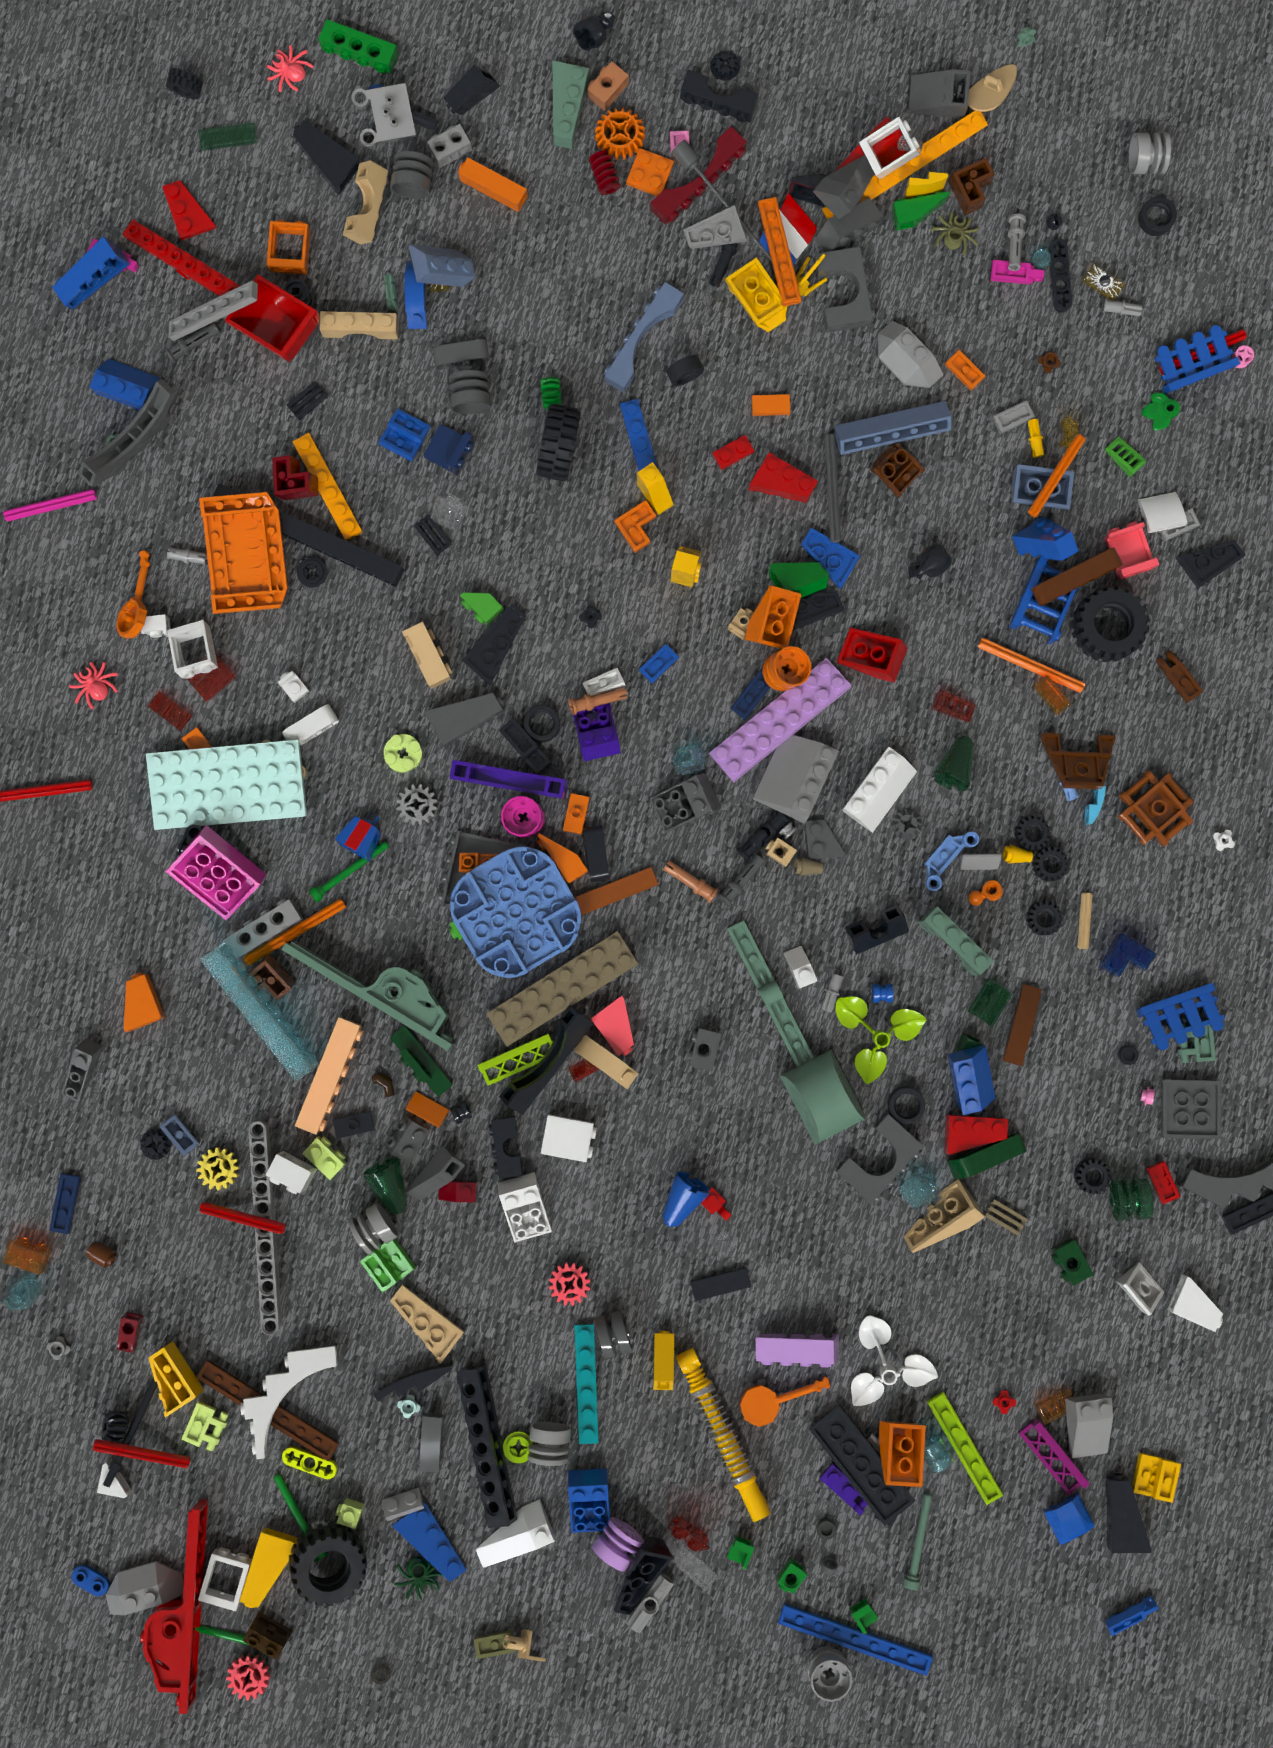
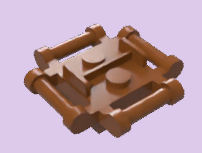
[1117,770,1194,847]

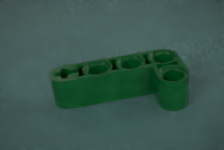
[947,1132,1027,1179]

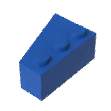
[1012,517,1079,561]

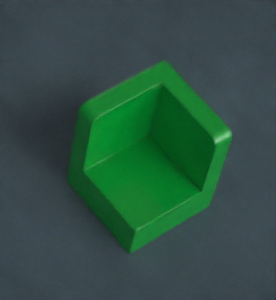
[727,1535,754,1570]
[849,1598,878,1634]

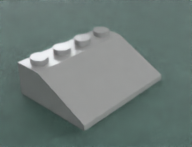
[753,735,839,824]

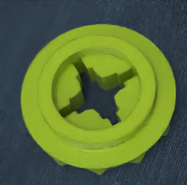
[503,1431,533,1463]

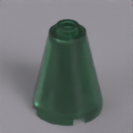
[932,736,974,791]
[363,1158,407,1215]

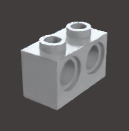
[427,124,472,168]

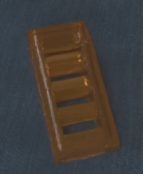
[1034,1388,1073,1425]

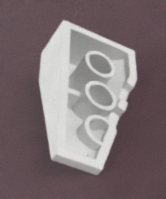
[476,1499,555,1568]

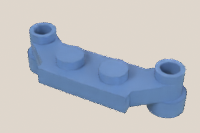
[924,832,979,891]

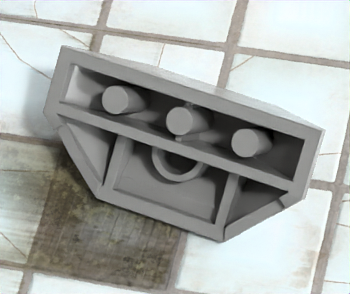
[878,321,943,388]
[106,1561,184,1615]

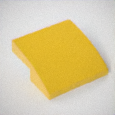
[904,172,948,200]
[1132,1452,1181,1503]

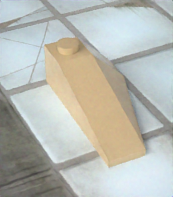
[904,1179,985,1253]

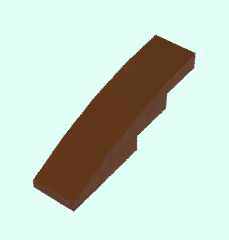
[1002,984,1042,1066]

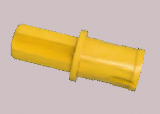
[1028,419,1044,458]

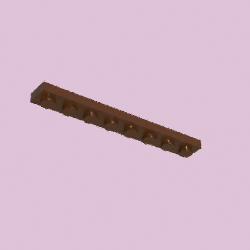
[196,1360,339,1461]

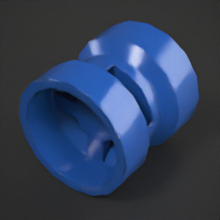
[872,984,893,1003]

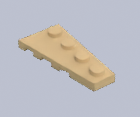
[390,1284,464,1364]

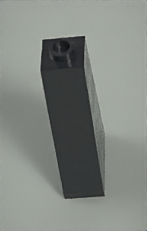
[293,120,360,195]
[1106,1473,1152,1553]

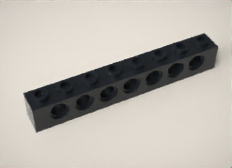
[457,1364,517,1528]

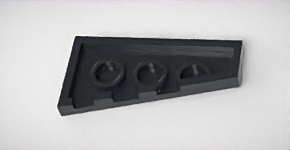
[461,604,526,686]

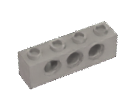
[223,899,304,960]

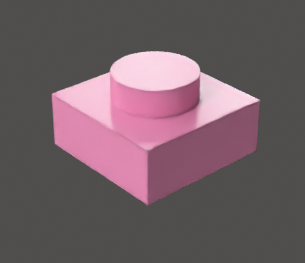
[670,131,689,152]

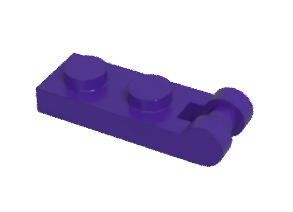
[819,1463,868,1516]

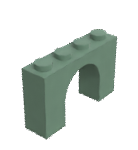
[917,907,994,976]

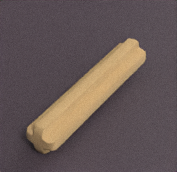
[1077,893,1093,949]

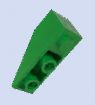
[891,191,949,231]

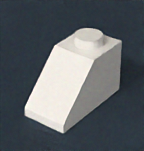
[784,946,817,989]

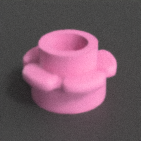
[1141,1087,1155,1105]

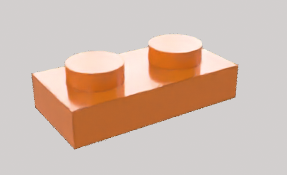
[945,350,986,391]

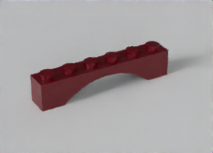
[650,126,747,225]

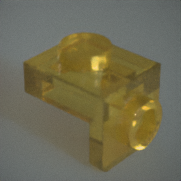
[1058,416,1079,449]

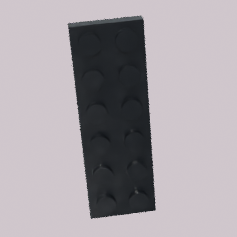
[809,1404,915,1526]

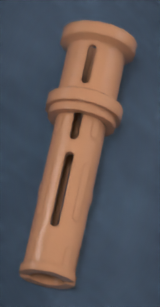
[568,687,627,715]
[663,860,719,904]

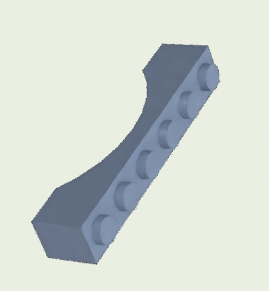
[604,282,684,393]

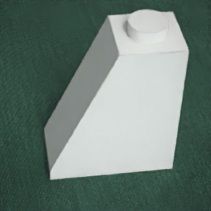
[1167,1274,1223,1332]

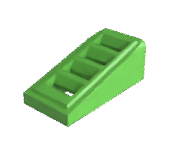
[1105,437,1147,477]

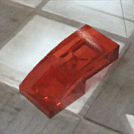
[148,691,192,731]

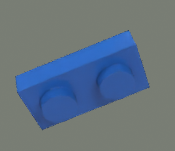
[639,644,679,684]

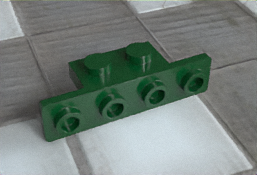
[390,1026,453,1097]

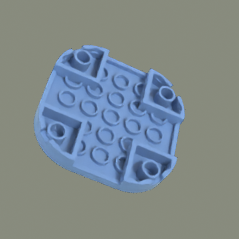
[450,847,581,978]

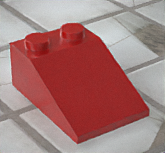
[837,628,908,683]

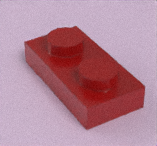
[712,435,754,471]

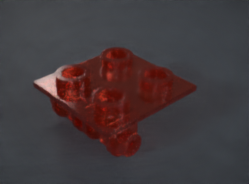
[668,1516,710,1552]

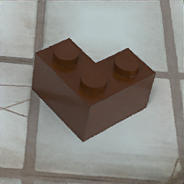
[949,157,995,215]
[237,954,296,1000]

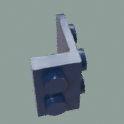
[424,425,474,474]

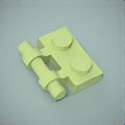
[181,1401,229,1451]

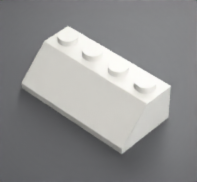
[841,747,917,833]

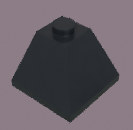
[789,173,827,207]

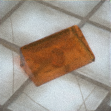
[1033,675,1071,715]

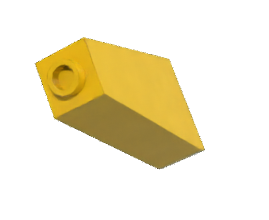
[239,1527,298,1608]

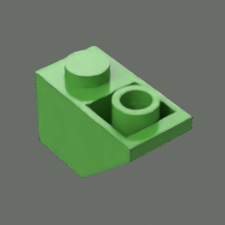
[460,593,504,626]

